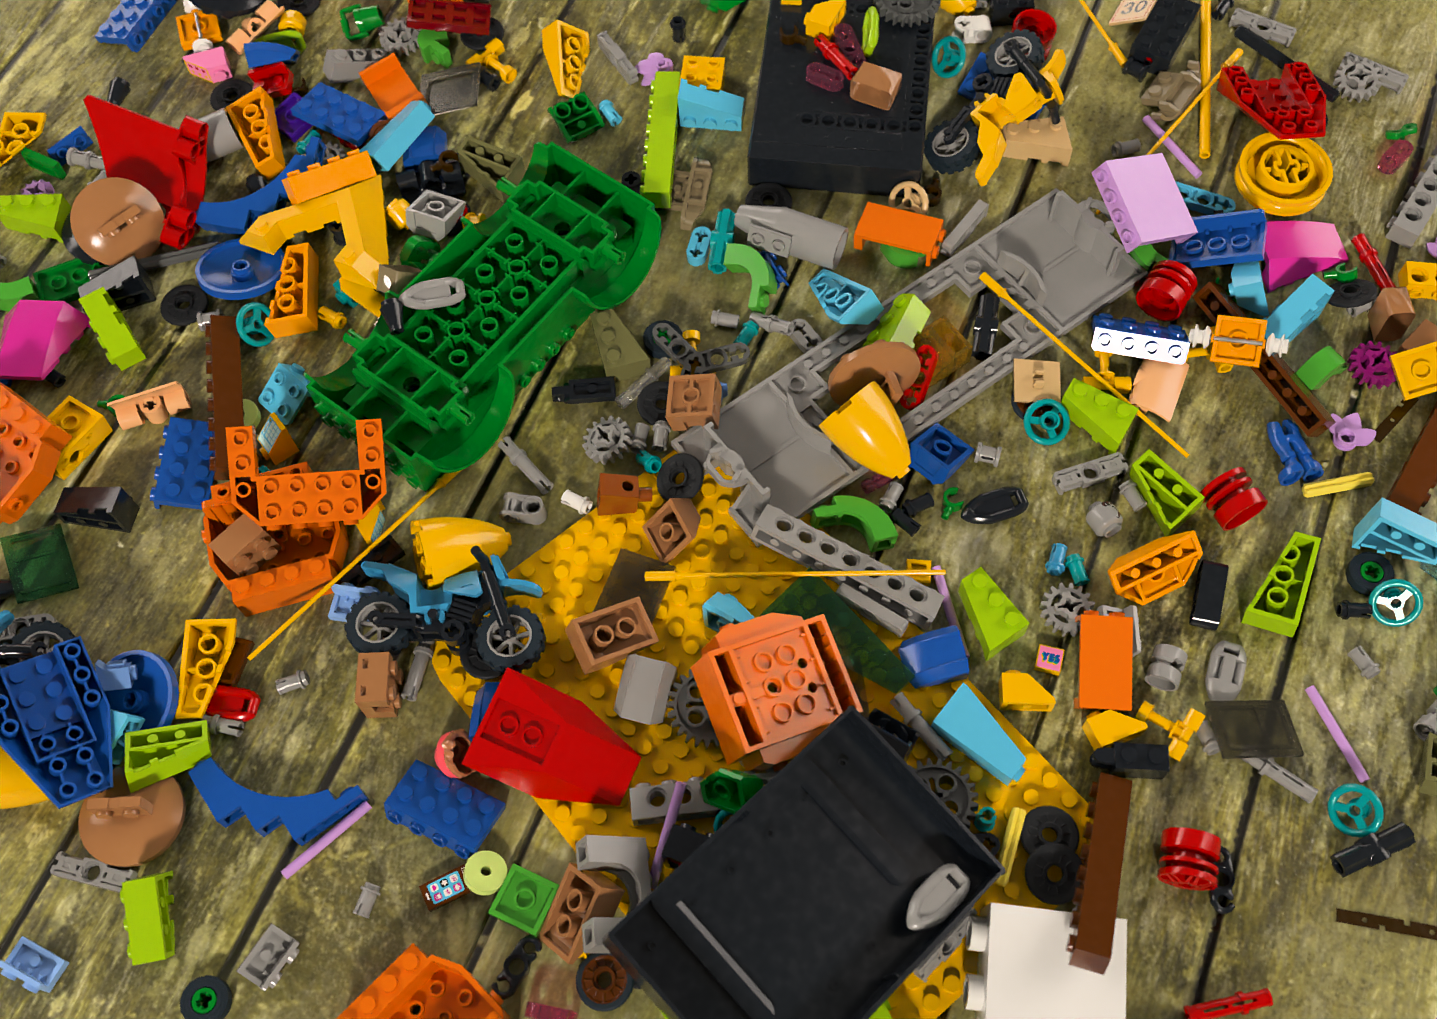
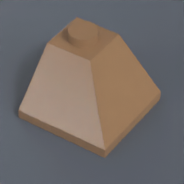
[642,498,701,566]

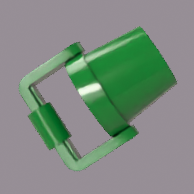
[339,4,385,42]

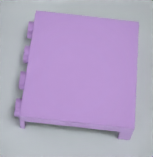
[1091,153,1198,253]

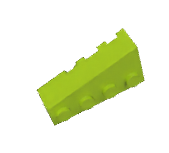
[1241,531,1321,638]

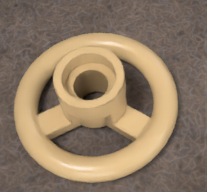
[888,181,929,215]

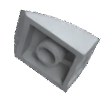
[405,189,467,242]
[614,654,678,725]

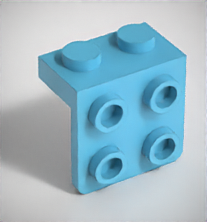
[258,363,311,425]

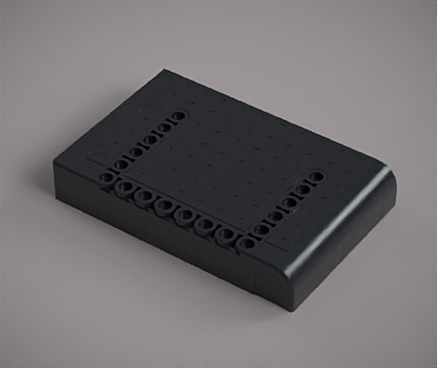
[747,0,935,198]
[602,706,1006,1019]

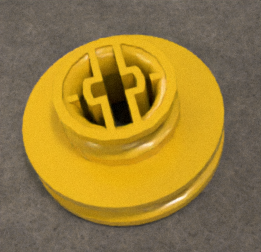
[1234,132,1333,216]

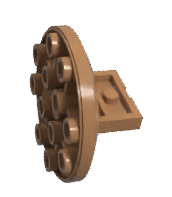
[70,177,164,266]
[828,339,921,406]
[78,765,186,868]

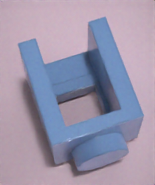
[95,659,138,691]

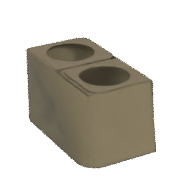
[376,264,422,294]

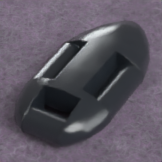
[961,486,1029,525]

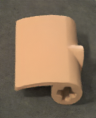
[226,0,285,55]
[1128,358,1189,422]
[107,381,192,430]

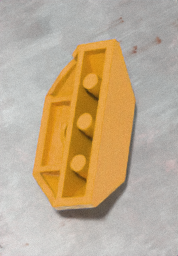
[1107,530,1203,605]

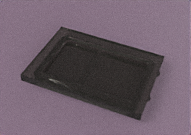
[420,62,481,115]
[593,548,676,624]
[1204,700,1304,759]

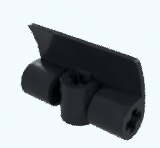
[395,160,466,205]

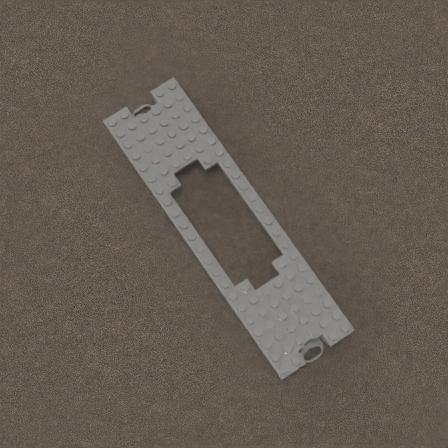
[671,188,1149,547]

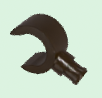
[779,25,807,45]
[283,77,308,100]
[429,150,459,172]
[924,178,942,207]

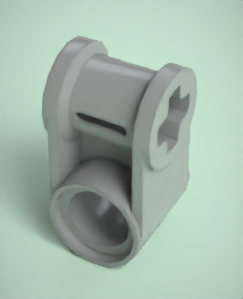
[499,492,547,525]

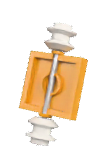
[176,0,223,54]
[1189,315,1289,368]

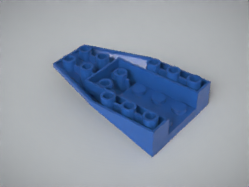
[0,636,113,809]

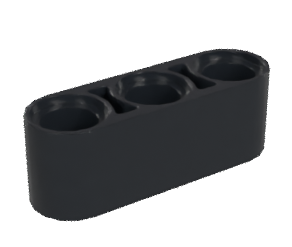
[1189,559,1229,631]

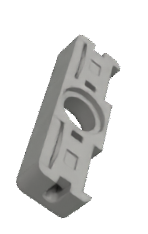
[1228,8,1297,48]
[597,30,639,85]
[1341,52,1409,94]
[941,199,989,258]
[1052,452,1129,495]
[835,582,909,638]
[50,851,138,893]
[913,908,978,983]

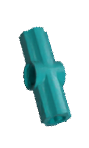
[708,209,736,274]

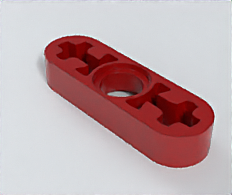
[900,345,939,411]

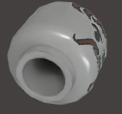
[1086,501,1123,538]

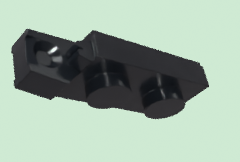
[552,377,616,404]
[339,535,406,586]

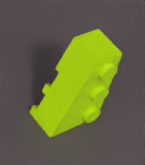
[0,194,72,243]
[78,287,146,371]
[1061,378,1139,455]
[958,567,1030,661]
[125,720,212,793]

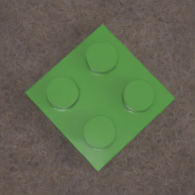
[488,863,560,937]

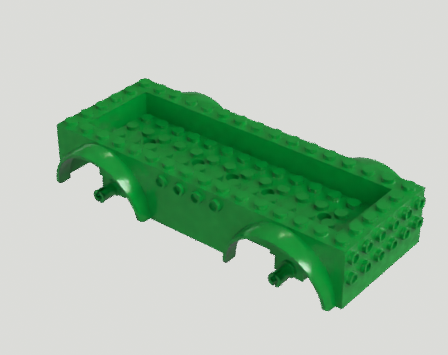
[303,141,661,492]

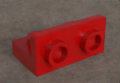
[248,62,294,99]

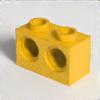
[1398,261,1437,300]

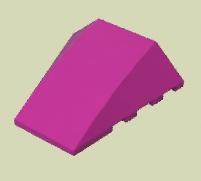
[1261,220,1349,293]
[0,300,91,381]

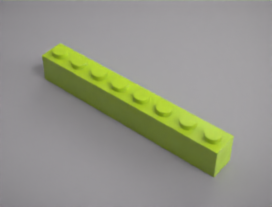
[640,71,681,208]

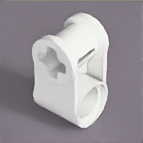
[952,15,993,44]

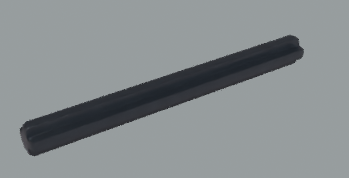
[1234,26,1340,102]

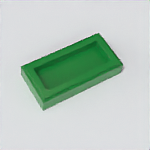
[20,147,67,180]

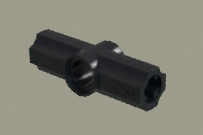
[971,293,1000,361]
[1330,822,1416,878]

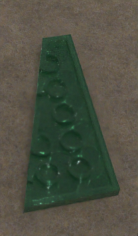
[758,567,915,694]

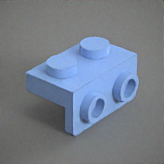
[328,582,381,622]
[0,936,70,994]

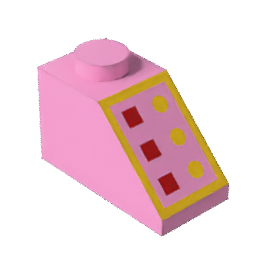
[183,46,233,83]

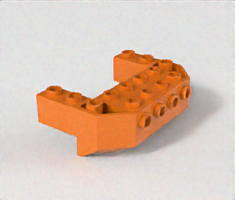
[225,418,387,530]

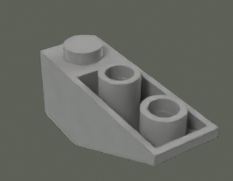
[322,48,388,83]

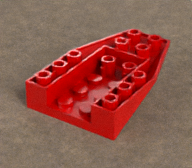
[1217,61,1326,140]
[461,667,642,806]

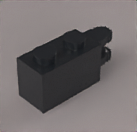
[1089,742,1170,779]

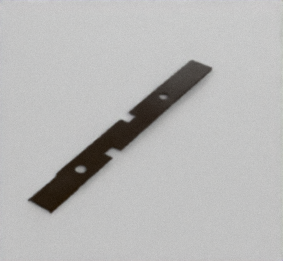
[1374,397,1419,443]
[1336,908,1437,940]

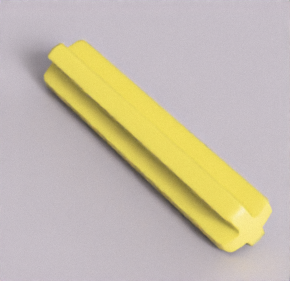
[1301,472,1375,498]
[994,807,1026,886]

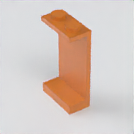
[359,52,428,121]
[854,202,946,267]
[1074,610,1133,712]

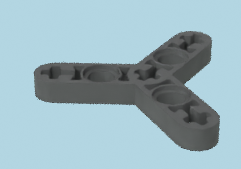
[652,323,750,375]

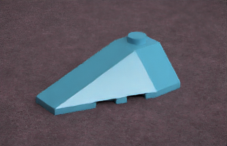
[1228,261,1269,317]

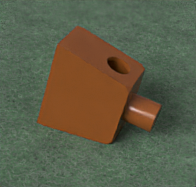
[597,473,652,516]

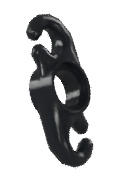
[1209,846,1235,914]
[491,935,542,1000]

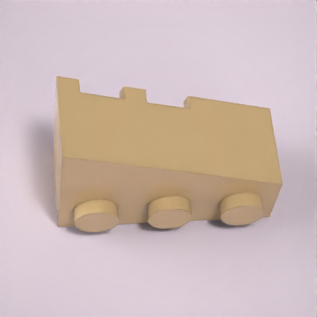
[1001,116,1073,167]

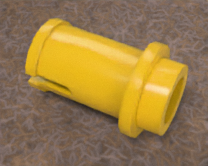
[317,306,347,329]

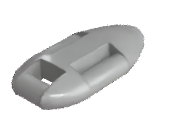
[398,277,466,310]
[1205,640,1247,709]
[906,863,970,931]

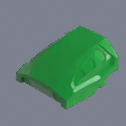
[547,91,605,144]

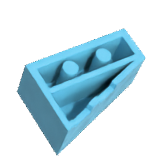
[678,78,745,131]
[1262,274,1335,343]
[1352,497,1437,565]

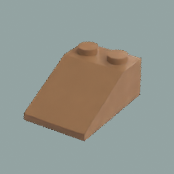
[565,596,659,675]
[538,863,625,965]

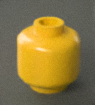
[278,10,307,41]
[385,198,410,230]

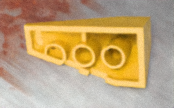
[542,19,590,99]
[175,618,237,720]

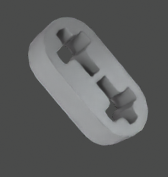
[790,319,822,354]

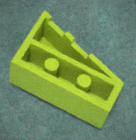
[862,293,931,348]
[1129,449,1205,536]
[120,870,175,966]

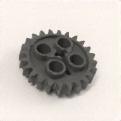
[873,0,941,27]
[667,669,719,750]
[909,758,978,829]

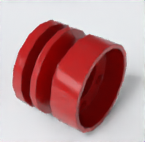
[1011,9,1057,64]
[1136,260,1198,321]
[1200,467,1268,531]
[1157,827,1222,891]

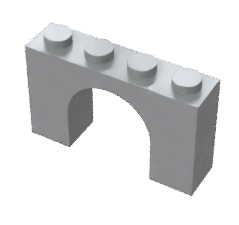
[576,835,652,953]

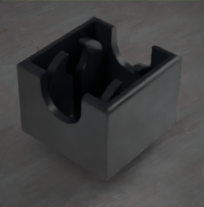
[865,708,920,762]

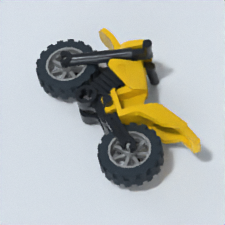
[924,29,1066,186]

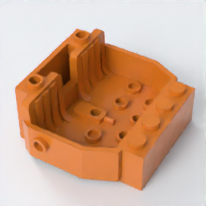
[0,382,73,524]
[201,461,349,617]
[691,613,863,772]
[336,943,511,1019]

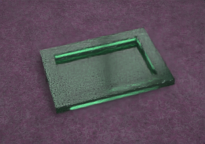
[0,523,79,604]

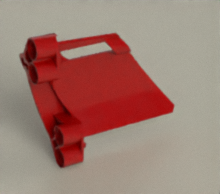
[83,94,209,250]

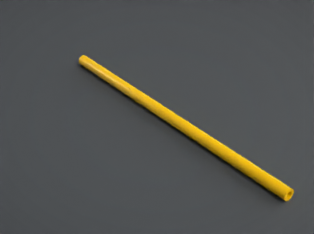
[1199,0,1211,159]

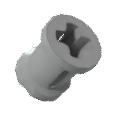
[197,308,224,332]
[974,442,1002,468]

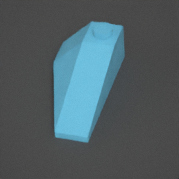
[808,268,884,325]
[702,592,755,632]

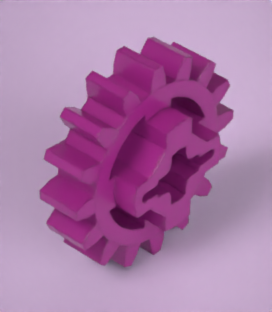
[1347,341,1398,389]

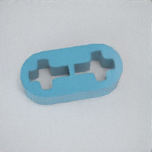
[686,226,711,266]

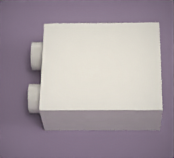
[963,903,1127,1019]

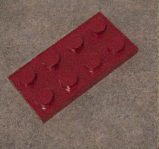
[406,0,491,35]

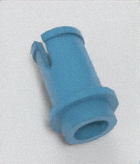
[1045,543,1068,576]

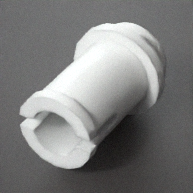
[561,489,593,515]

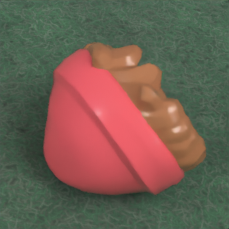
[434,728,476,778]

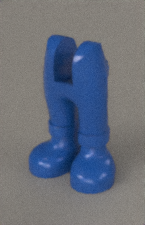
[1266,419,1324,486]

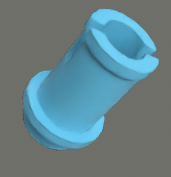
[598,99,622,127]

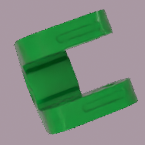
[399,235,440,270]

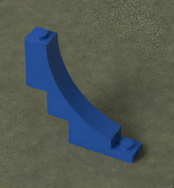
[195,136,326,236]
[188,757,369,846]

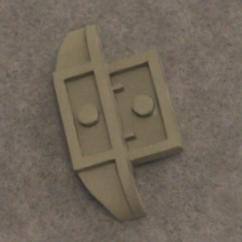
[1141,60,1202,121]
[663,157,713,230]

